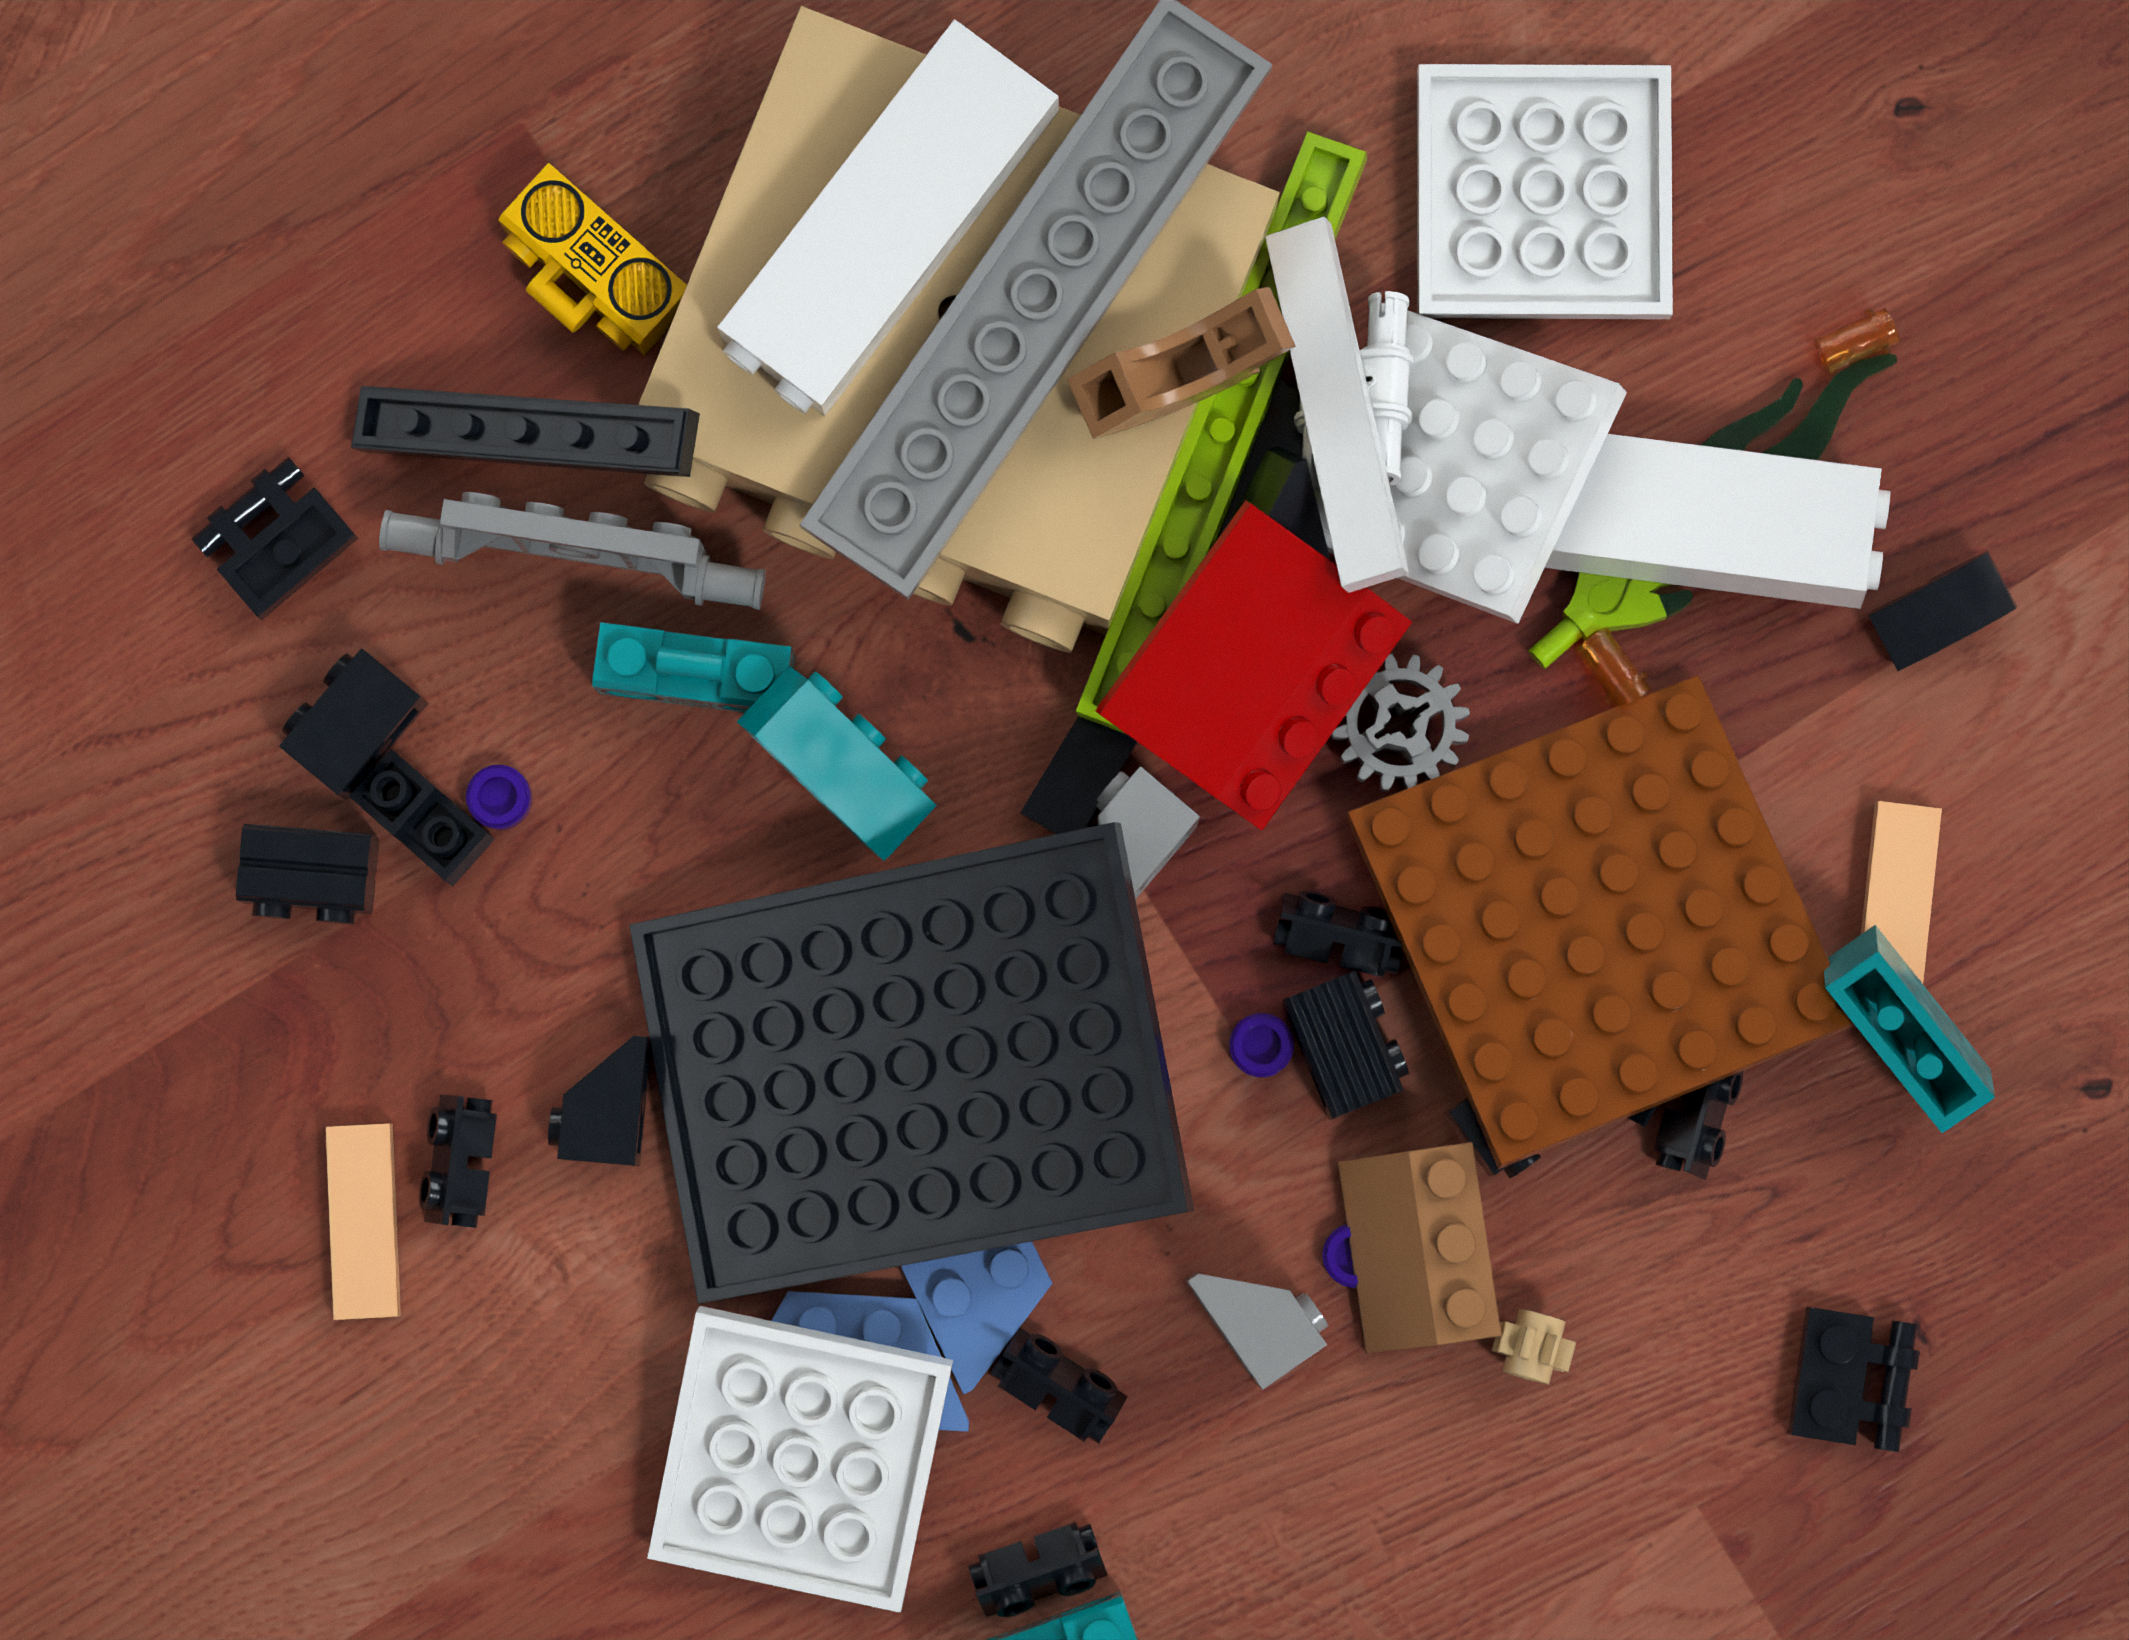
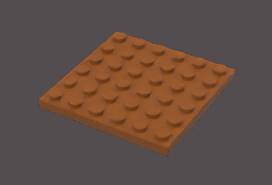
[1346,675,1854,1169]

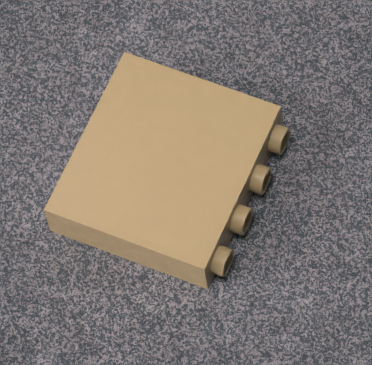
[638,6,1280,653]

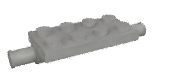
[379,492,766,610]

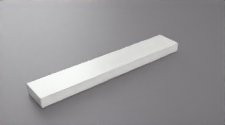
[1265,216,1409,593]

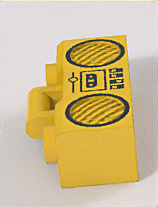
[498,163,687,356]

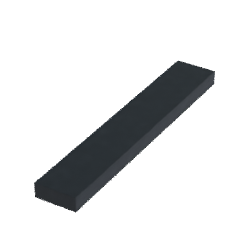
[351,386,700,477]

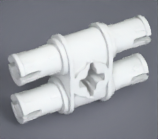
[1294,291,1415,491]

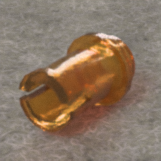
[1814,307,1900,375]
[1574,628,1652,709]

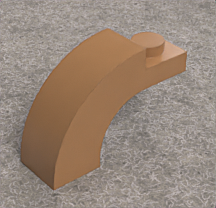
[1067,287,1296,439]

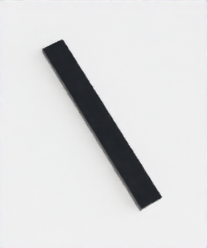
[1020,380,1303,835]

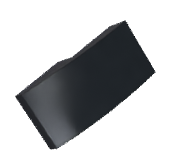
[1869,551,2017,671]
[349,749,495,887]

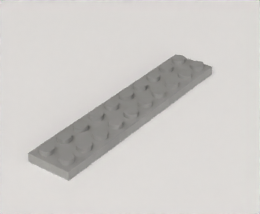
[799,0,1273,601]

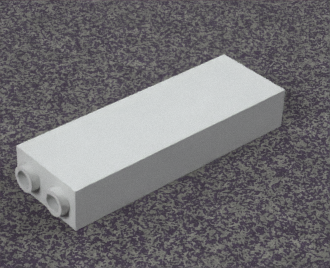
[717,19,1059,416]
[1545,434,1891,609]

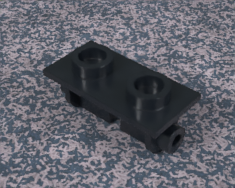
[1273,891,1403,978]
[1653,1071,1743,1180]
[419,1095,497,1228]
[990,1328,1128,1444]
[968,1522,1108,1617]

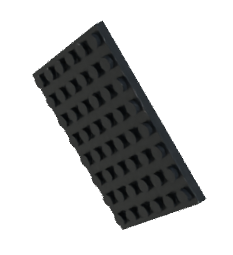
[629,822,1194,1304]

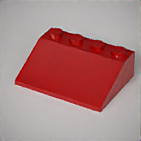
[1095,500,1412,831]

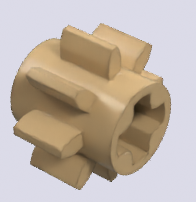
[1492,1309,1577,1385]

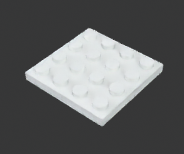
[1417,64,1673,319]
[1314,310,1627,624]
[647,1306,953,1613]

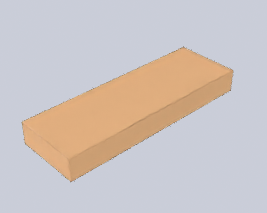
[1860,801,1942,983]
[326,1123,401,1320]

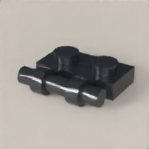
[191,457,359,620]
[1788,1307,1920,1452]

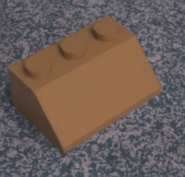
[1337,1142,1502,1353]

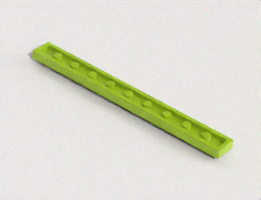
[1076,131,1367,734]

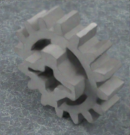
[1331,654,1470,793]

